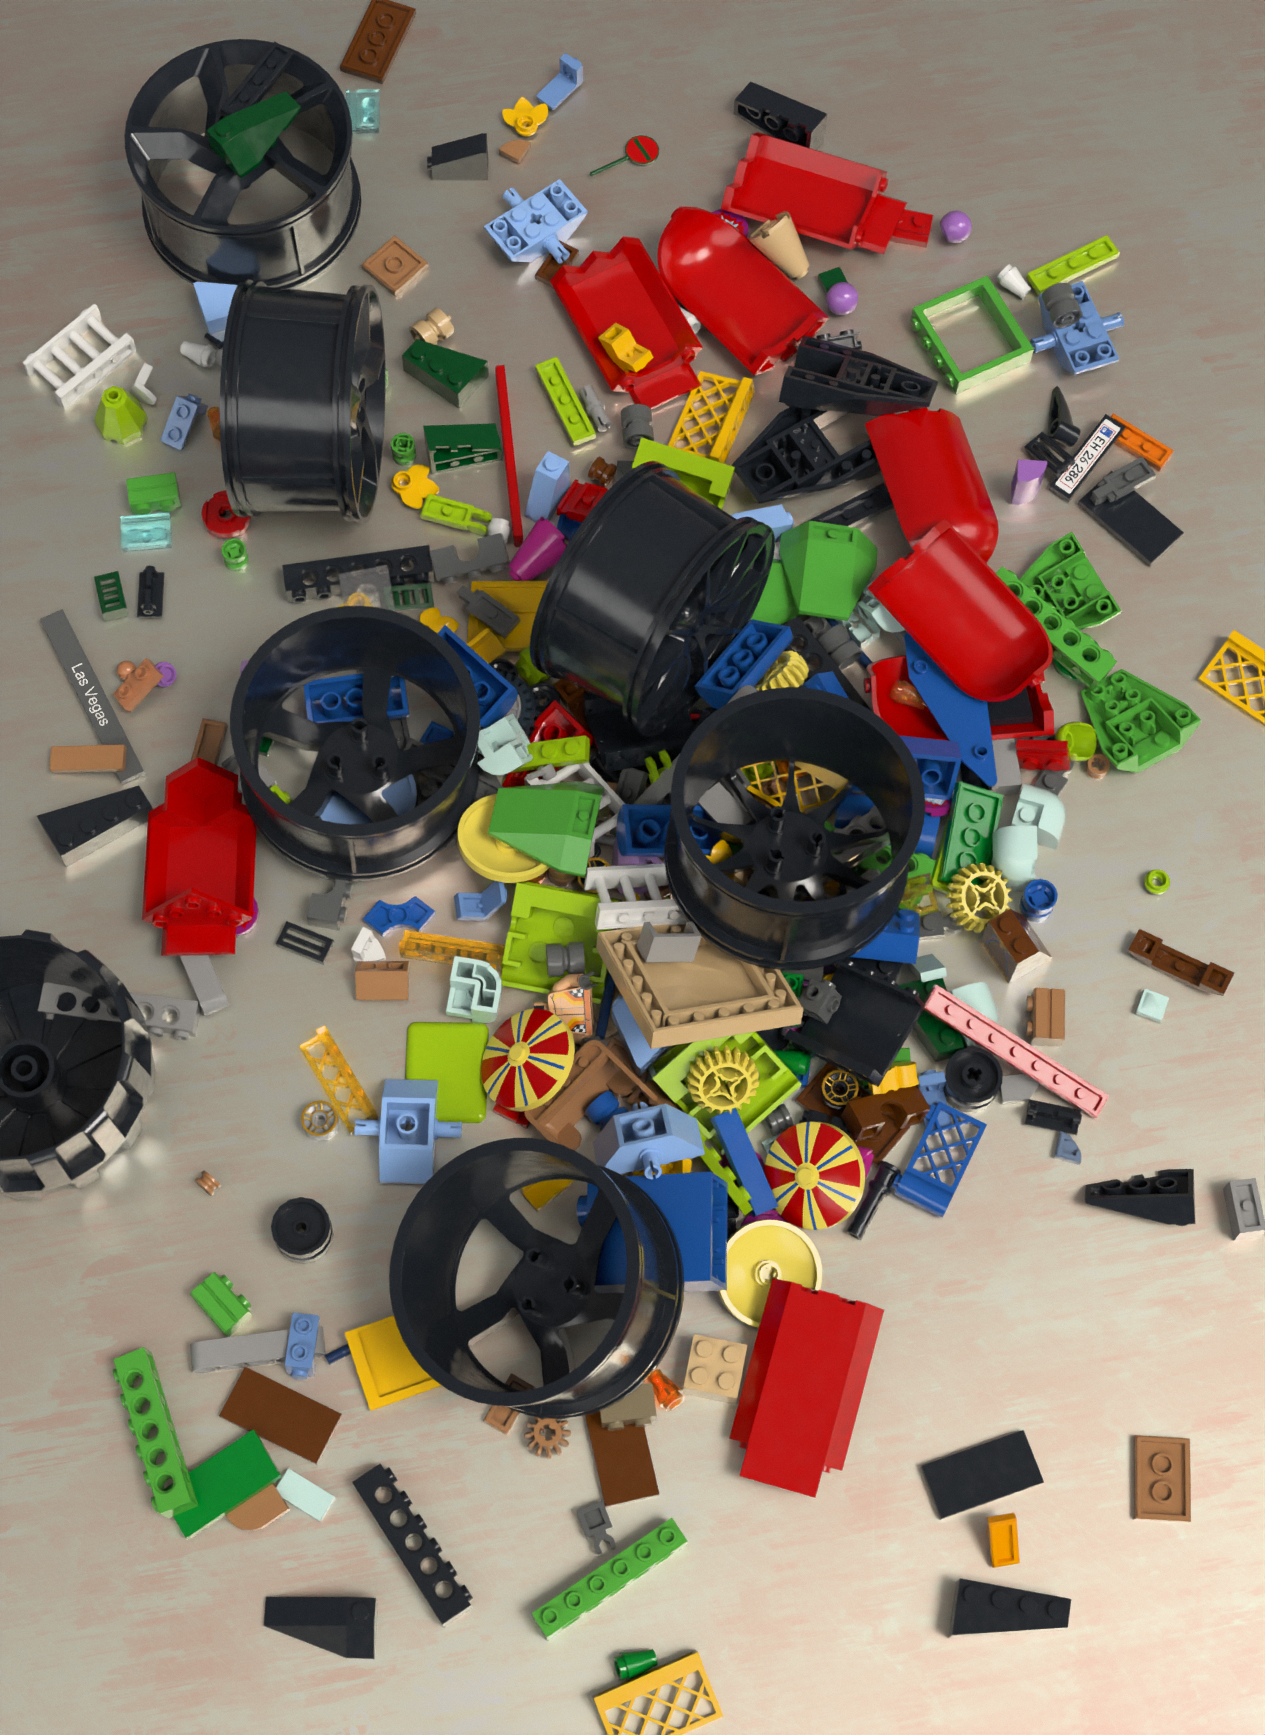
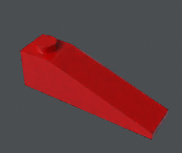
[502,700,595,787]

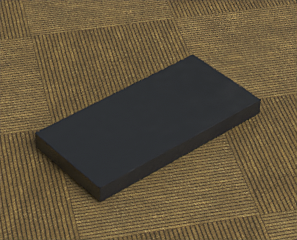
[1078,471,1184,566]
[920,1430,1044,1520]

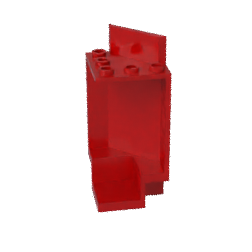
[142,757,257,956]

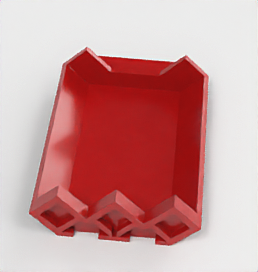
[721,132,908,254]
[550,236,703,410]
[729,1278,884,1498]

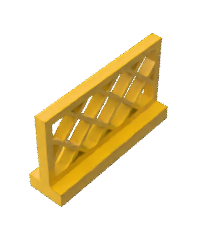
[668,371,755,464]
[1198,630,1265,726]
[740,761,848,813]
[592,1650,723,1735]

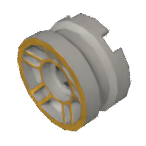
[301,1100,340,1142]

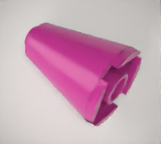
[508,516,567,581]

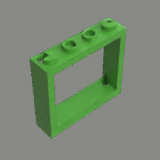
[910,275,1034,394]

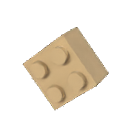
[682,1334,747,1404]

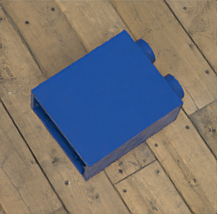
[577,1172,728,1293]

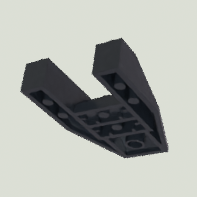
[779,335,938,416]
[732,407,881,504]

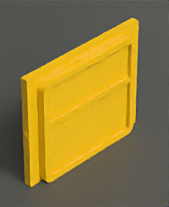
[467,581,548,651]
[345,1315,442,1411]

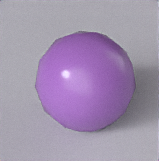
[940,210,972,243]
[826,282,858,315]

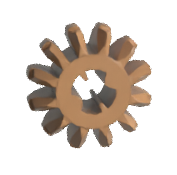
[524,1417,571,1459]

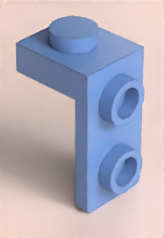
[536,53,583,110]
[161,394,208,450]
[454,881,507,921]
[917,1070,952,1131]
[285,1313,320,1380]

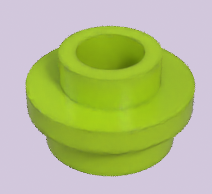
[1144,869,1170,895]

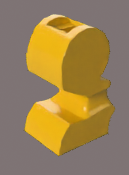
[868,1061,919,1095]

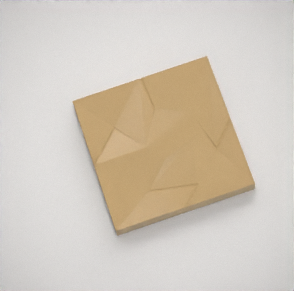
[596,924,803,1049]

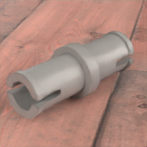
[579,385,612,432]

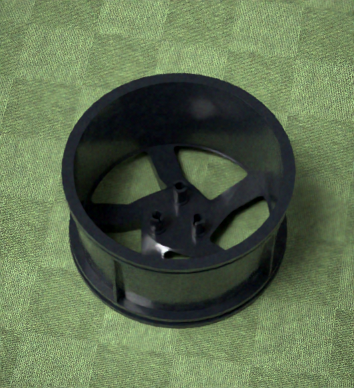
[124,39,362,289]
[220,279,386,523]
[230,606,480,881]
[389,1138,685,1419]

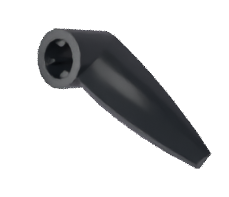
[1048,386,1080,448]

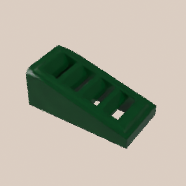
[94,571,129,622]
[379,583,434,613]

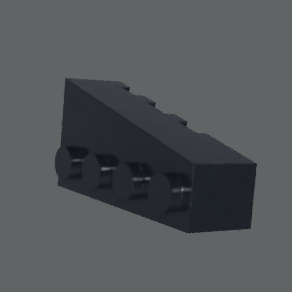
[733,81,827,150]
[37,786,153,867]

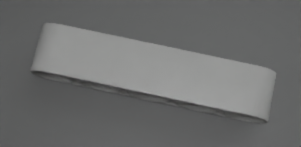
[180,955,229,1016]
[190,1326,326,1373]

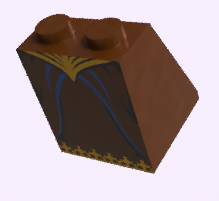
[981,909,1052,984]

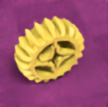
[754,650,809,691]
[945,863,1013,933]
[687,1045,759,1115]

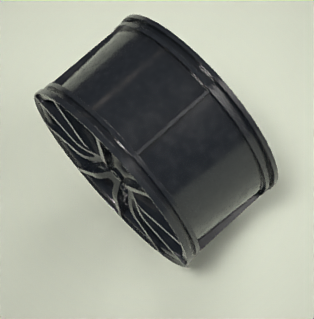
[530,461,775,737]
[664,687,925,971]

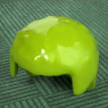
[1055,722,1097,761]

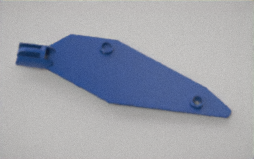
[904,632,997,786]

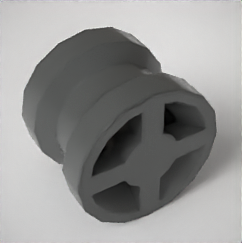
[765,1104,794,1136]

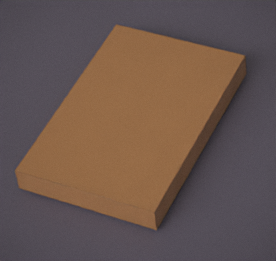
[1134,1435,1191,1523]

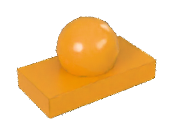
[986,1513,1020,1568]

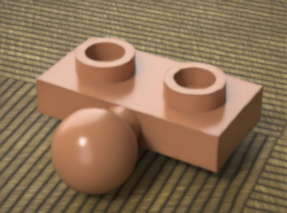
[113,658,164,712]

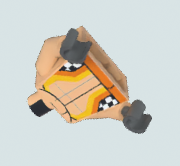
[534,971,601,1047]

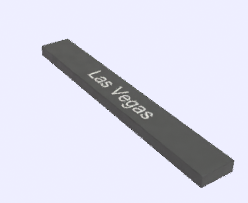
[40,609,145,785]

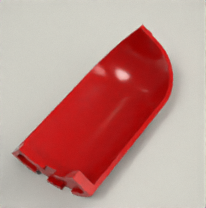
[657,207,829,375]
[865,407,999,563]
[868,519,1053,702]
[863,655,1054,741]

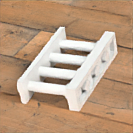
[22,304,136,410]
[524,763,625,858]
[584,863,687,930]

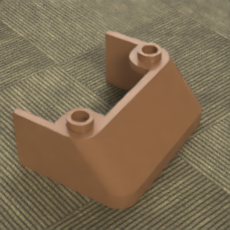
[525,1040,658,1151]

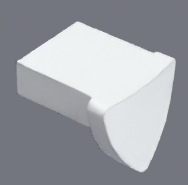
[130,363,157,405]
[351,927,386,962]

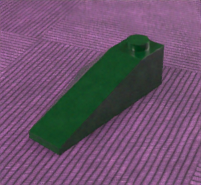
[207,91,301,178]

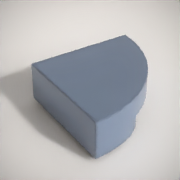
[1054,1132,1081,1165]

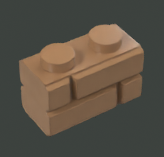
[1026,988,1065,1047]

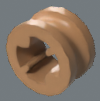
[1086,754,1110,779]
[195,1170,221,1196]

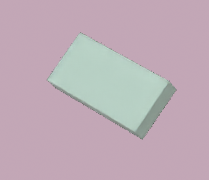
[908,954,947,982]
[276,1468,335,1522]

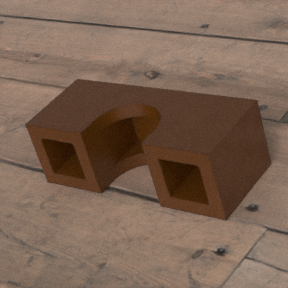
[841,1085,930,1142]

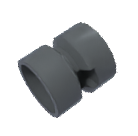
[1042,282,1083,328]
[621,404,654,449]
[818,624,863,671]
[546,941,585,977]

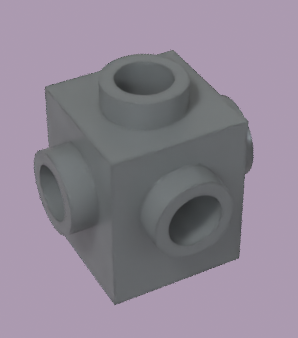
[799,978,842,1024]

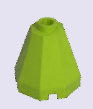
[94,386,148,445]

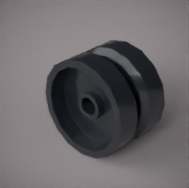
[943,1047,1003,1113]
[271,1197,334,1264]

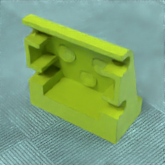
[632,437,735,510]
[500,881,623,1004]
[649,1032,802,1155]

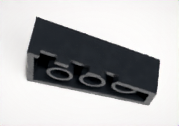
[948,1578,1071,1639]

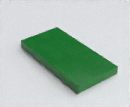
[938,781,1004,885]
[164,1429,282,1540]

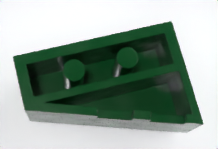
[402,339,489,409]
[423,423,502,474]
[898,978,964,1062]

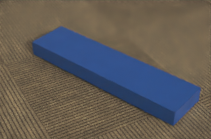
[710,1108,778,1217]

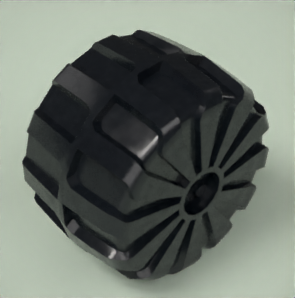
[0,929,155,1201]

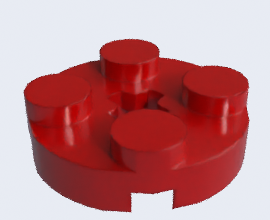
[201,490,251,538]

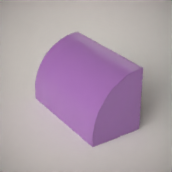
[1011,459,1047,505]

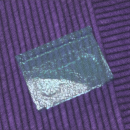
[346,89,380,134]
[120,512,172,553]

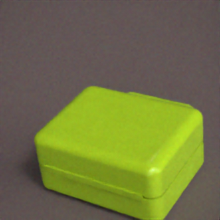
[405,1022,489,1123]

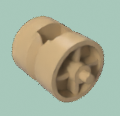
[409,308,454,345]

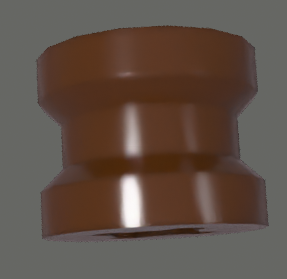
[588,456,617,487]

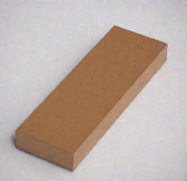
[49,745,127,773]

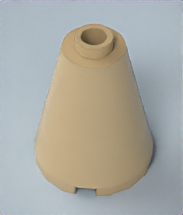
[749,211,810,280]

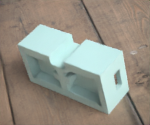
[835,603,881,649]

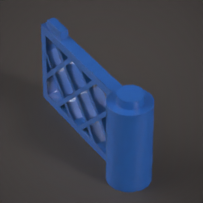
[892,1101,987,1218]

